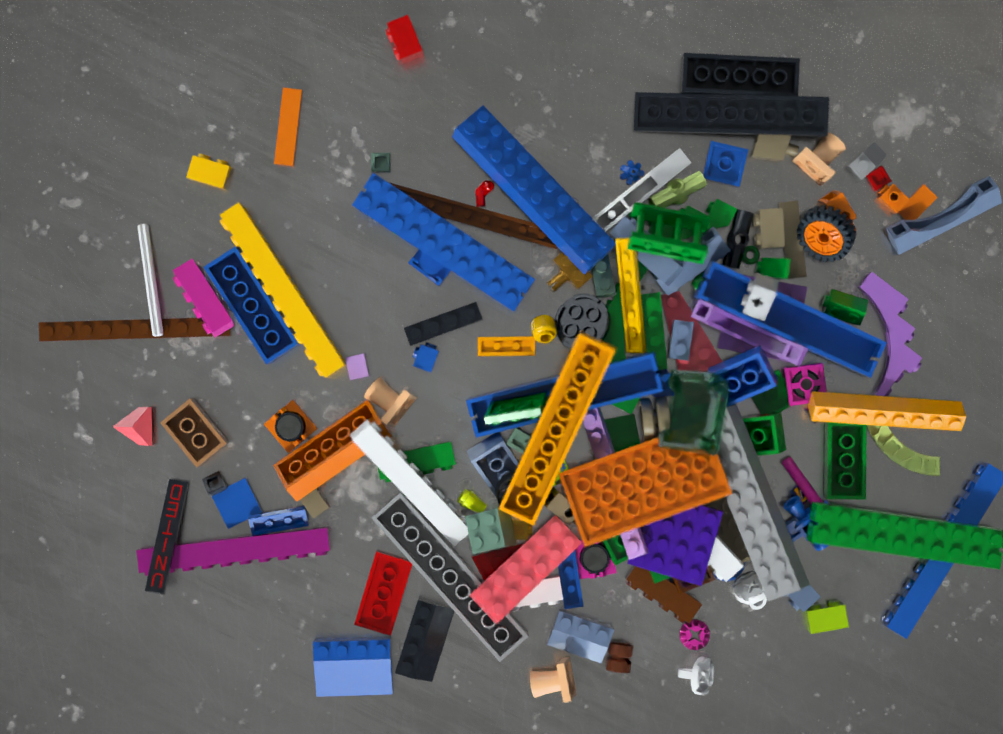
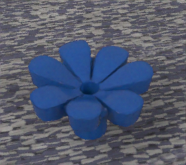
[620,160,645,185]

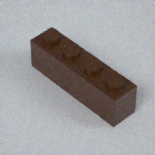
[625,566,703,623]

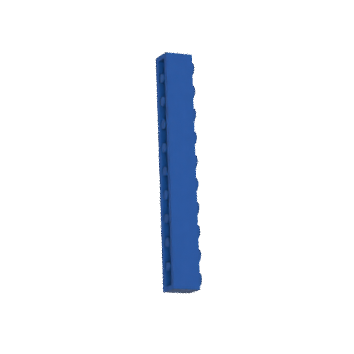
[884,462,1003,639]

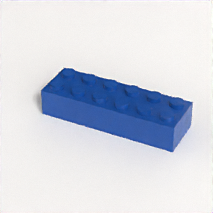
[203,246,299,364]

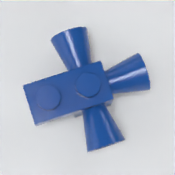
[784,496,830,551]

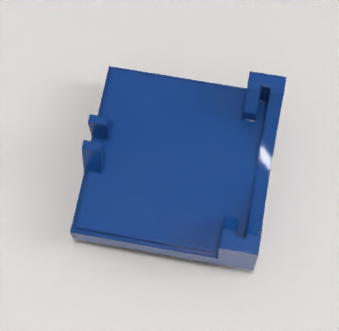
[408,250,451,286]

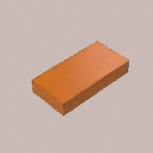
[897,184,938,220]

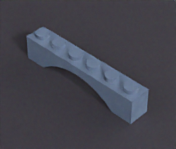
[886,176,1002,255]

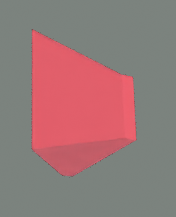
[113,407,152,446]

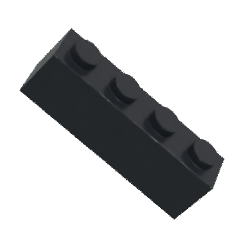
[404,302,483,346]

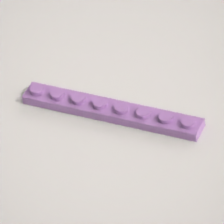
[583,407,649,559]

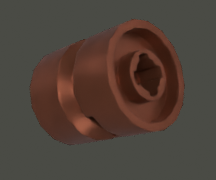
[606,642,634,673]

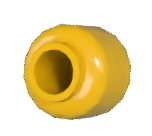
[531,315,557,343]

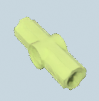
[648,171,707,208]

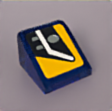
[788,484,808,505]

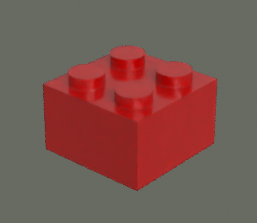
[385,15,424,64]

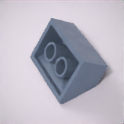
[547,608,614,663]

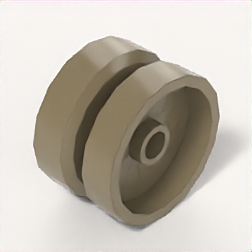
[639,396,672,441]

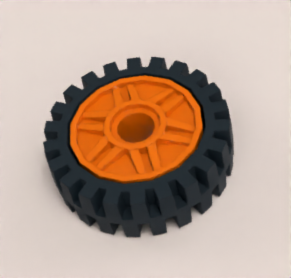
[797,205,856,262]

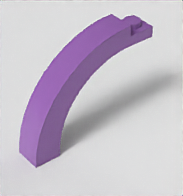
[691,299,808,367]

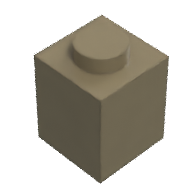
[300,488,330,519]

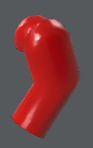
[475,180,494,207]

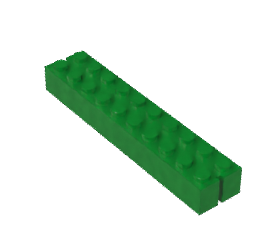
[806,501,1003,569]

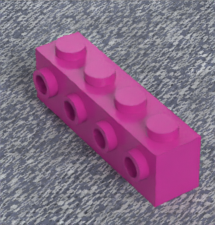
[172,258,234,338]

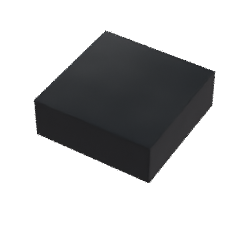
[202,471,227,497]

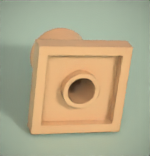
[792,132,846,186]
[364,377,417,428]
[530,657,577,702]

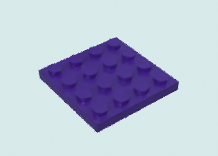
[627,505,723,586]

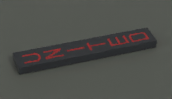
[145,479,189,595]

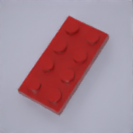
[354,551,412,636]

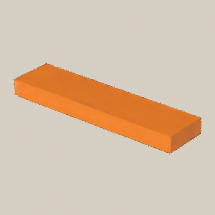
[274,87,303,166]

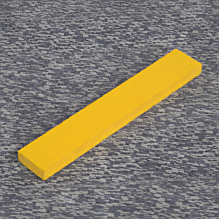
[615,237,647,353]

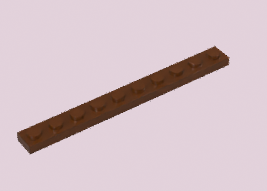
[390,183,558,250]
[39,317,231,342]

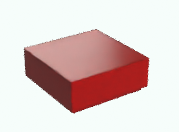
[866,165,892,191]

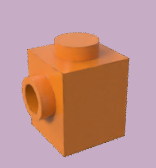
[877,183,910,214]

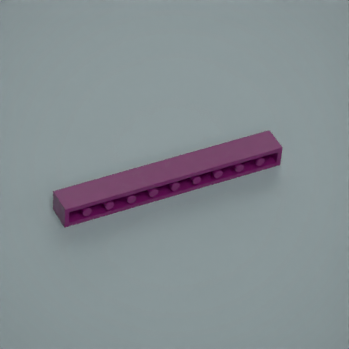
[136,526,331,576]

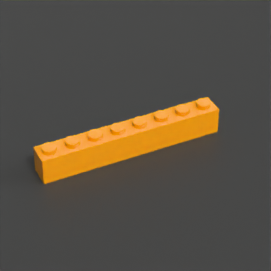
[808,391,966,431]

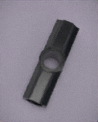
[722,209,754,269]

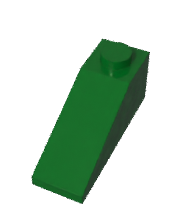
[756,257,791,280]

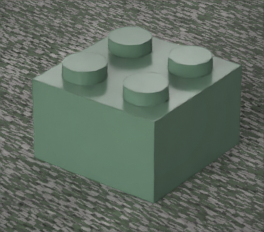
[465,508,517,554]

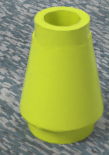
[457,489,487,513]

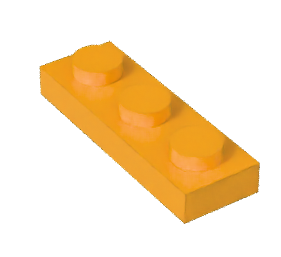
[478,336,535,356]

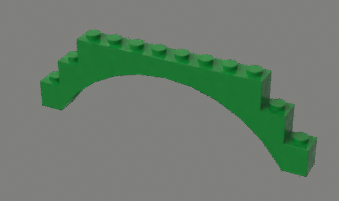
[604,199,737,415]

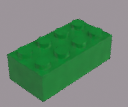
[824,422,867,500]

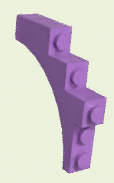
[857,272,922,396]

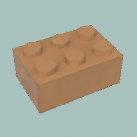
[160,398,229,468]

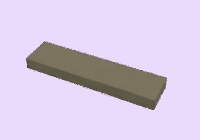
[778,201,807,279]

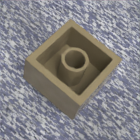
[752,208,785,250]

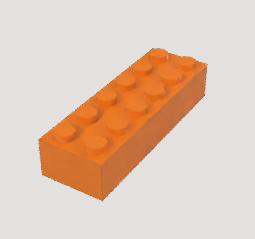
[273,400,392,501]

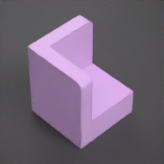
[345,353,370,380]

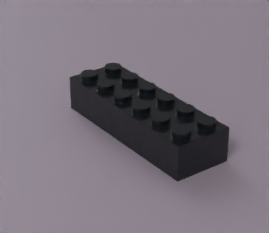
[680,53,800,96]

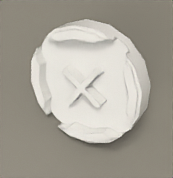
[733,572,767,610]
[678,656,714,695]

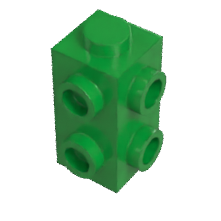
[822,289,868,326]

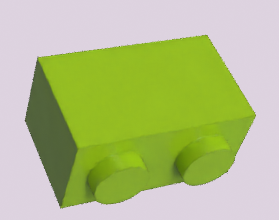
[805,600,849,634]

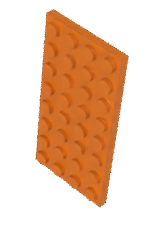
[558,421,732,547]

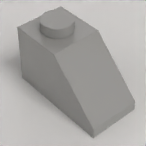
[845,141,887,182]

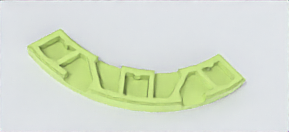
[867,425,940,476]

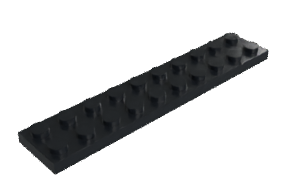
[634,92,829,137]

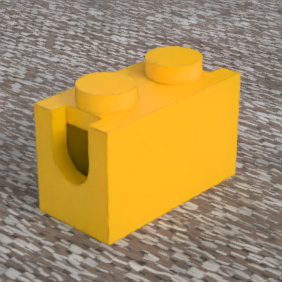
[186,153,232,190]

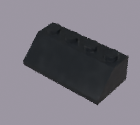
[395,597,454,682]

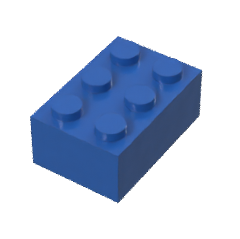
[706,345,777,409]

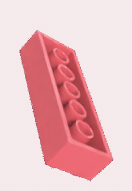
[469,515,582,624]

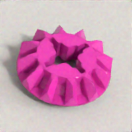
[680,620,710,650]

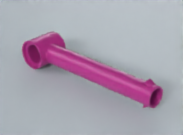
[781,456,823,505]

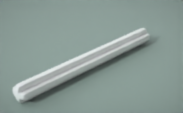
[138,224,163,337]

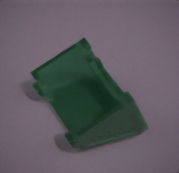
[658,370,729,455]

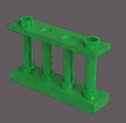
[627,202,710,264]

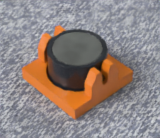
[264,399,318,453]

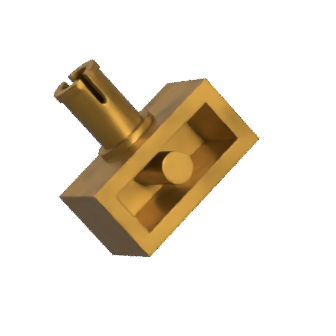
[547,252,593,291]

